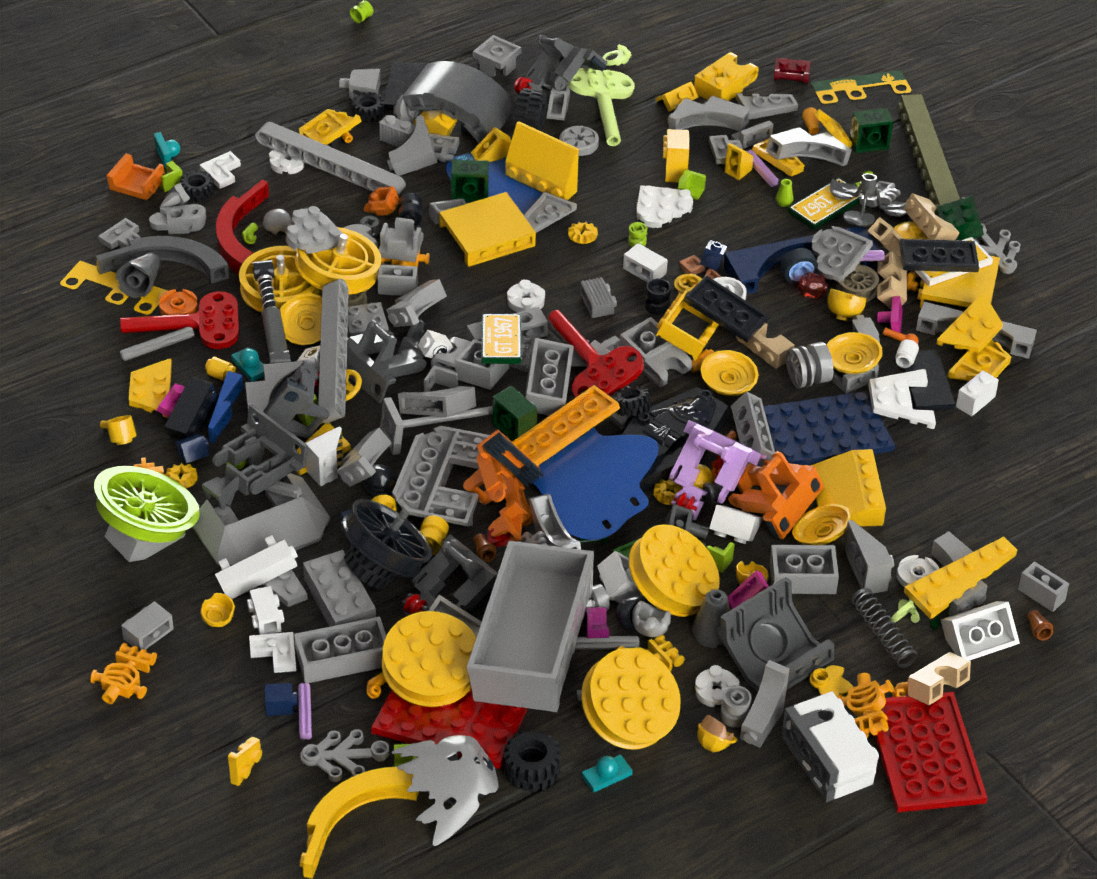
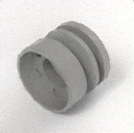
[786,342,834,388]

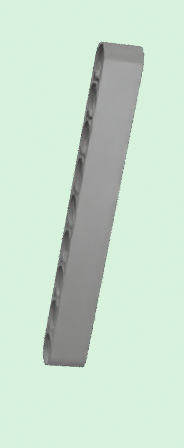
[255,122,406,195]
[318,278,349,424]

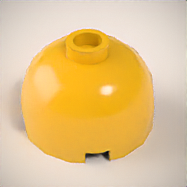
[827,289,867,321]

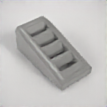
[428,199,467,224]

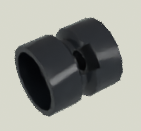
[398,193,422,227]
[645,278,671,315]

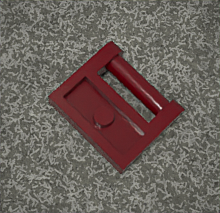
[774,58,810,83]

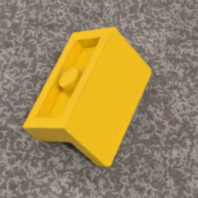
[655,82,698,112]

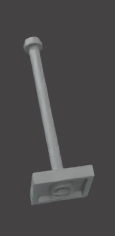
[380,397,492,455]

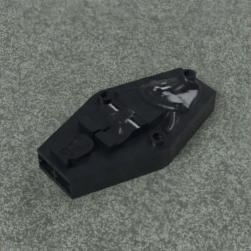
[622,387,728,493]

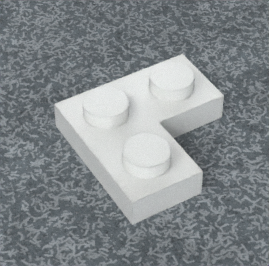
[200,151,241,189]
[249,632,296,673]

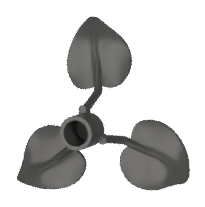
[830,174,907,227]

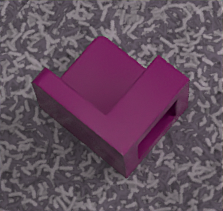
[584,607,609,638]

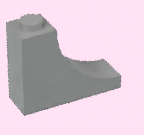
[387,115,438,176]
[398,386,476,417]
[740,660,789,747]

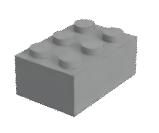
[769,545,839,594]

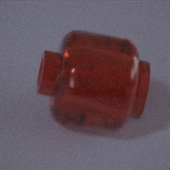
[798,272,828,299]

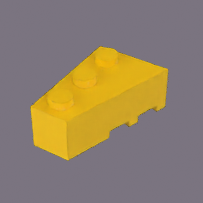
[663,129,689,183]

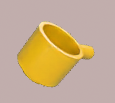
[100,415,137,445]

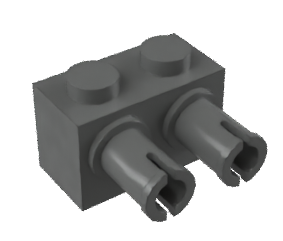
[665,504,709,546]

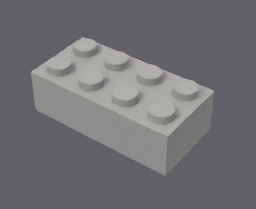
[524,338,574,416]
[303,550,376,627]
[294,617,386,683]

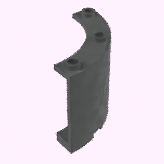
[403,61,515,144]

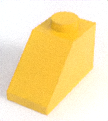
[413,110,457,136]
[471,127,512,162]
[725,143,754,180]

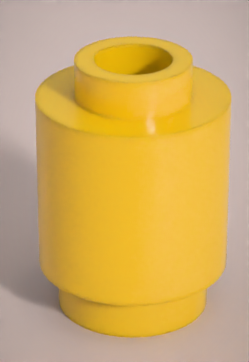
[205,356,236,381]

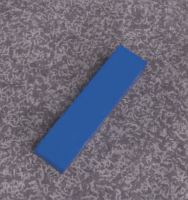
[208,371,243,443]

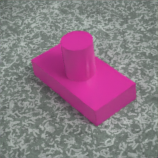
[878,296,903,333]
[157,383,185,418]
[727,570,769,609]

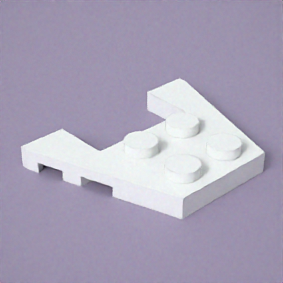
[868,369,936,429]

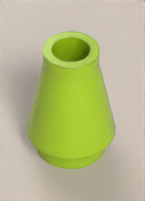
[776,179,794,207]

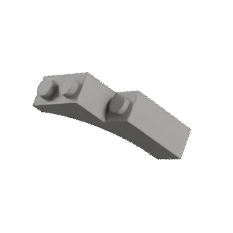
[667,96,750,132]
[766,127,852,166]
[386,279,447,327]
[245,361,303,419]
[337,428,392,487]
[528,494,581,550]
[931,531,988,616]

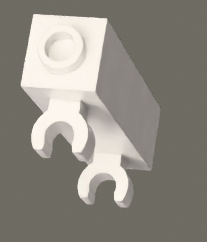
[215,535,298,599]

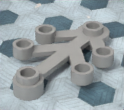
[974,223,1020,274]
[300,729,389,782]

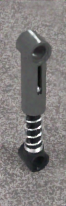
[252,260,291,364]

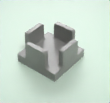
[473,35,521,77]
[379,217,423,262]

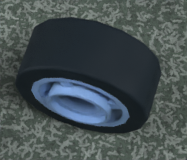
[780,248,818,284]

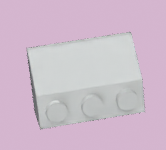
[941,601,1019,660]

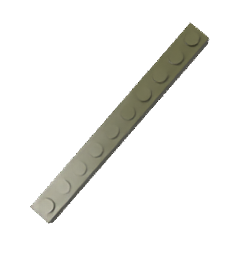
[897,94,960,217]

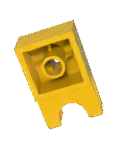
[694,52,759,101]

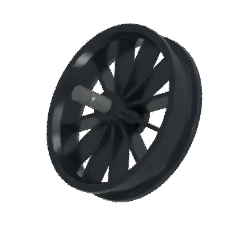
[341,499,432,577]

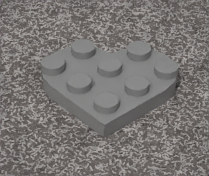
[286,206,348,253]
[812,226,873,282]

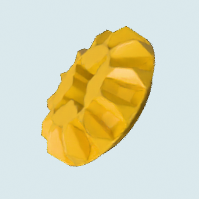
[568,221,598,244]
[674,274,702,294]
[164,463,198,489]
[654,478,684,505]

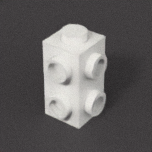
[247,586,284,635]

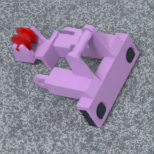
[669,420,767,521]

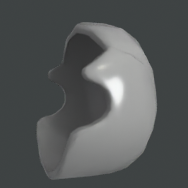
[263,209,292,235]

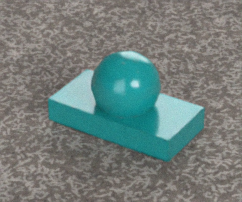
[154,132,181,169]
[231,348,264,382]
[582,754,633,793]

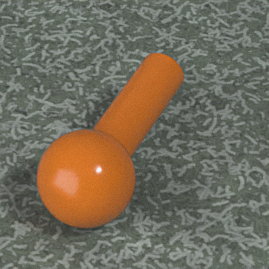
[882,327,919,345]

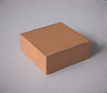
[679,255,706,275]

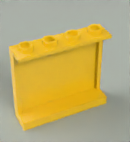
[439,192,536,267]
[917,256,1000,308]

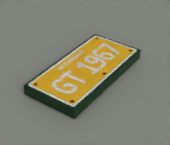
[788,177,863,230]
[482,314,522,364]

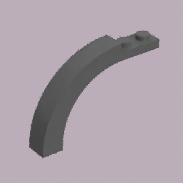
[95,236,229,284]

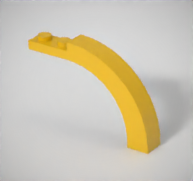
[300,767,419,879]

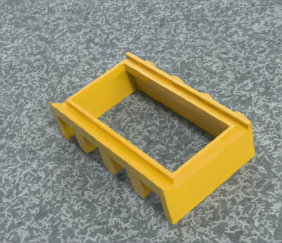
[656,288,719,362]

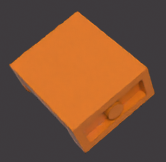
[107,154,166,200]

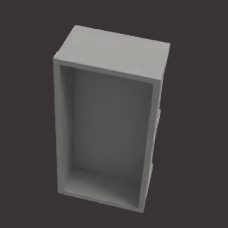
[467,541,594,712]

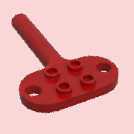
[120,291,239,349]
[548,310,644,398]

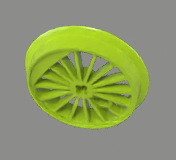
[94,466,200,543]

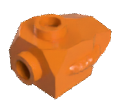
[364,186,399,216]

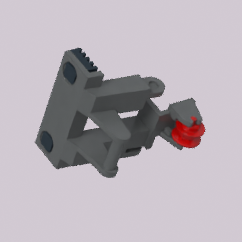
[514,35,608,95]
[255,361,330,439]
[402,534,498,616]

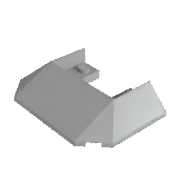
[392,426,490,526]
[192,473,330,565]

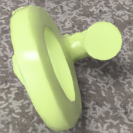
[602,44,631,66]
[890,599,920,623]

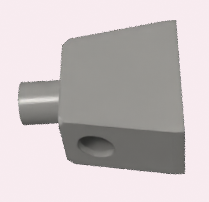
[339,69,381,99]

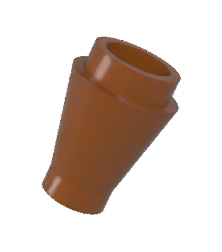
[473,534,497,563]
[1027,610,1053,641]

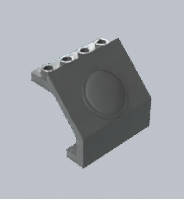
[716,577,834,692]

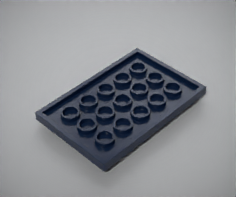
[763,391,895,465]

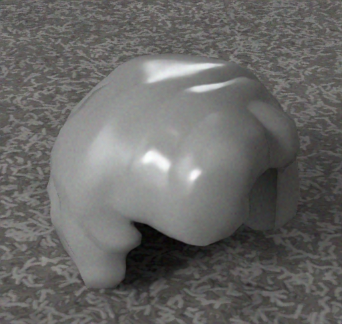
[632,601,671,637]

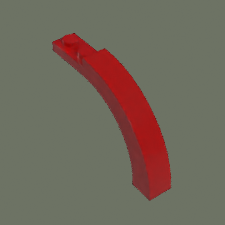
[216,179,269,275]

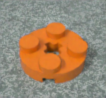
[159,289,198,315]

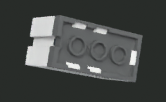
[781,691,879,802]

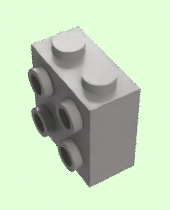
[347,302,388,338]

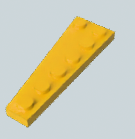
[904,537,1017,619]

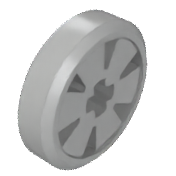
[559,126,599,156]

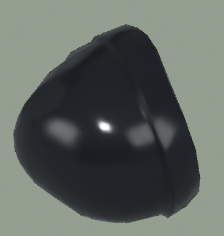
[363,464,396,498]
[616,595,652,631]

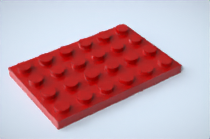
[372,689,528,769]
[875,692,987,812]

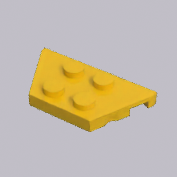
[299,109,362,145]
[937,293,1003,353]
[948,339,1011,381]
[129,359,172,418]

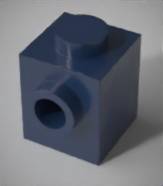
[700,240,727,271]
[175,434,210,463]
[265,683,297,716]

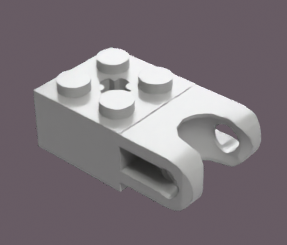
[620,317,692,388]
[431,337,509,390]

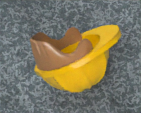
[698,715,737,752]

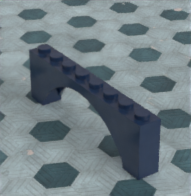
[723,226,879,294]

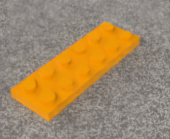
[512,385,620,466]

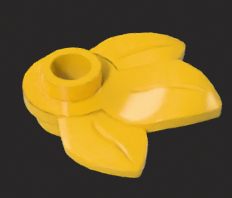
[809,665,853,697]

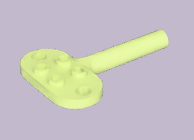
[567,68,634,146]

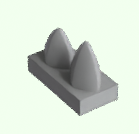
[160,183,190,208]

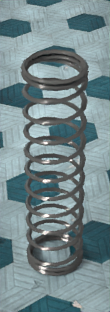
[851,588,917,668]

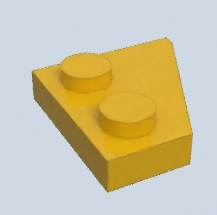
[814,109,853,148]
[228,737,262,786]

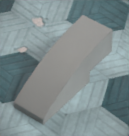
[547,84,571,120]

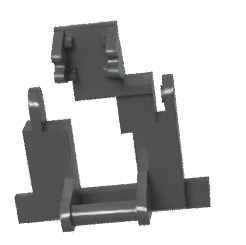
[346,320,435,403]
[202,404,308,510]

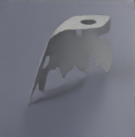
[392,735,499,846]

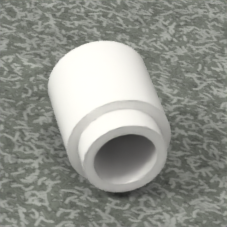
[895,340,919,368]

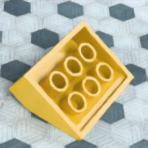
[505,121,579,200]
[811,449,886,526]

